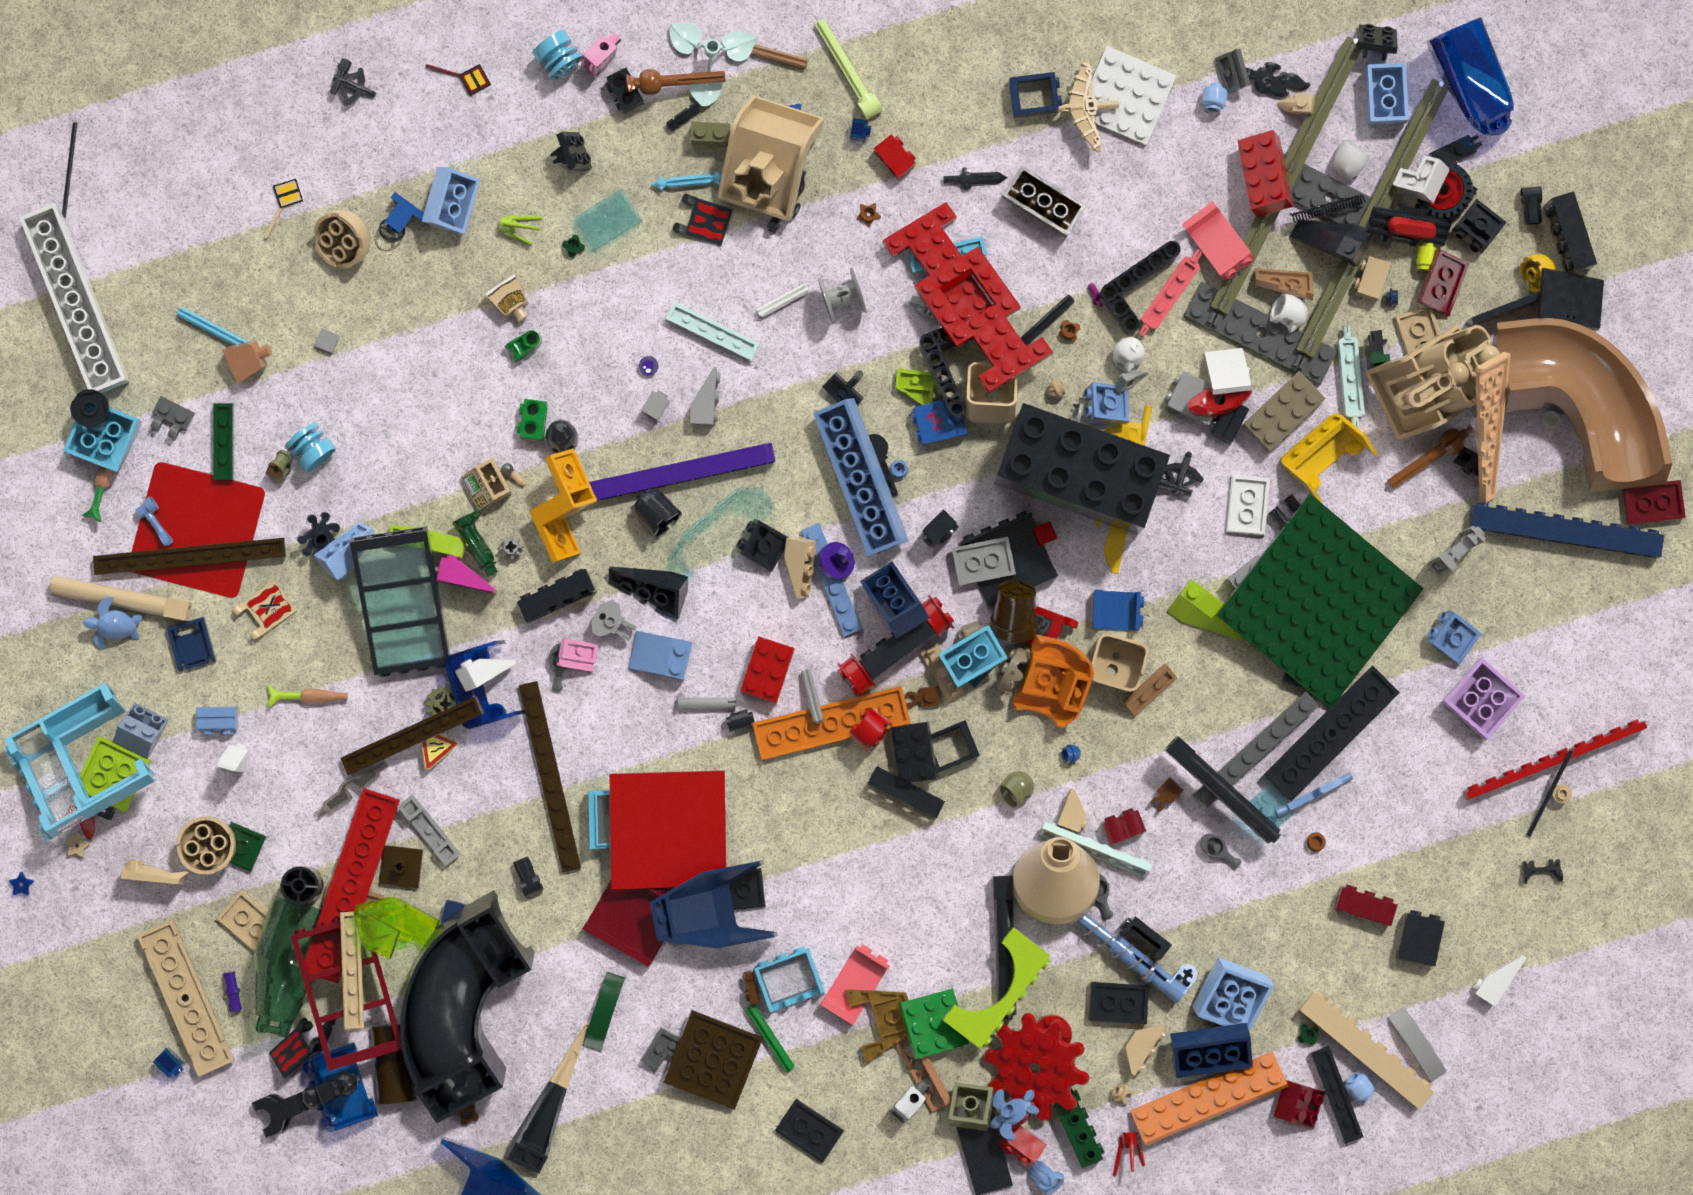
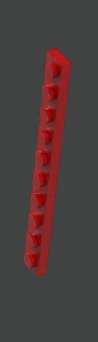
[1464,719,1648,800]

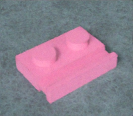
[557,638,599,672]

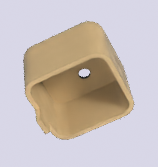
[1091,633,1149,692]

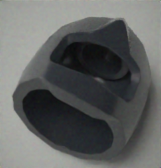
[545,419,578,453]

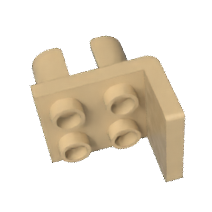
[1366,324,1491,440]

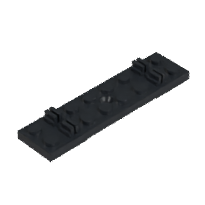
[1264,665,1400,801]

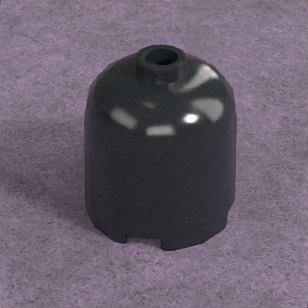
[633,489,682,538]

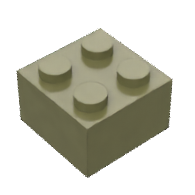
[948,1082,994,1131]

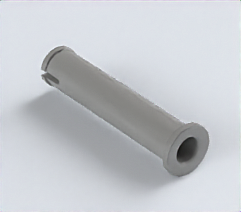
[678,696,736,711]

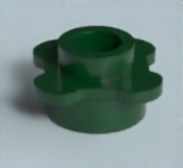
[562,235,585,257]
[1298,1024,1319,1045]

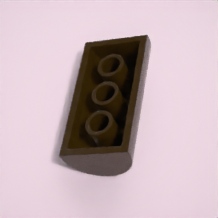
[1001,165,1087,238]
[371,1024,417,1104]

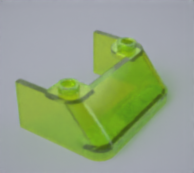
[353,896,440,960]

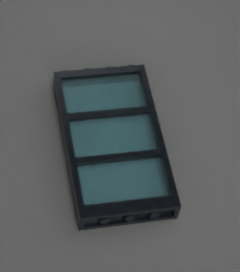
[350,526,451,677]

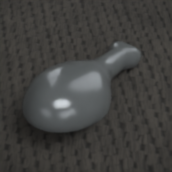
[549,643,568,691]
[1200,833,1242,869]
[1096,874,1113,919]

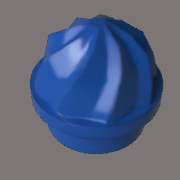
[1061,744,1081,764]

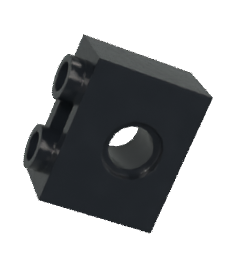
[921,509,959,547]

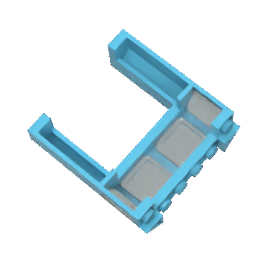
[4,682,155,842]

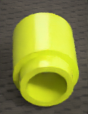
[1416,243,1437,271]

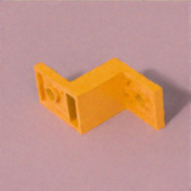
[529,449,597,563]

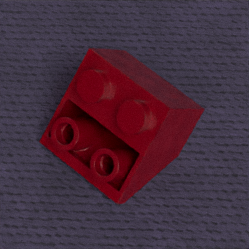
[1274,1080,1325,1129]

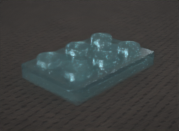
[574,188,642,251]

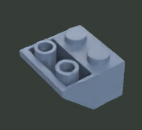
[113,703,169,758]

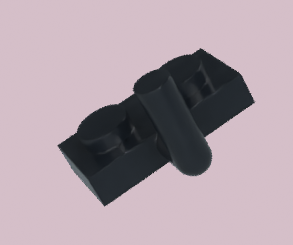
[822,370,864,405]

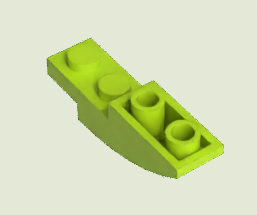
[389,524,466,558]

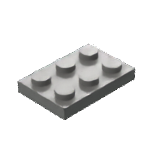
[951,537,1016,586]

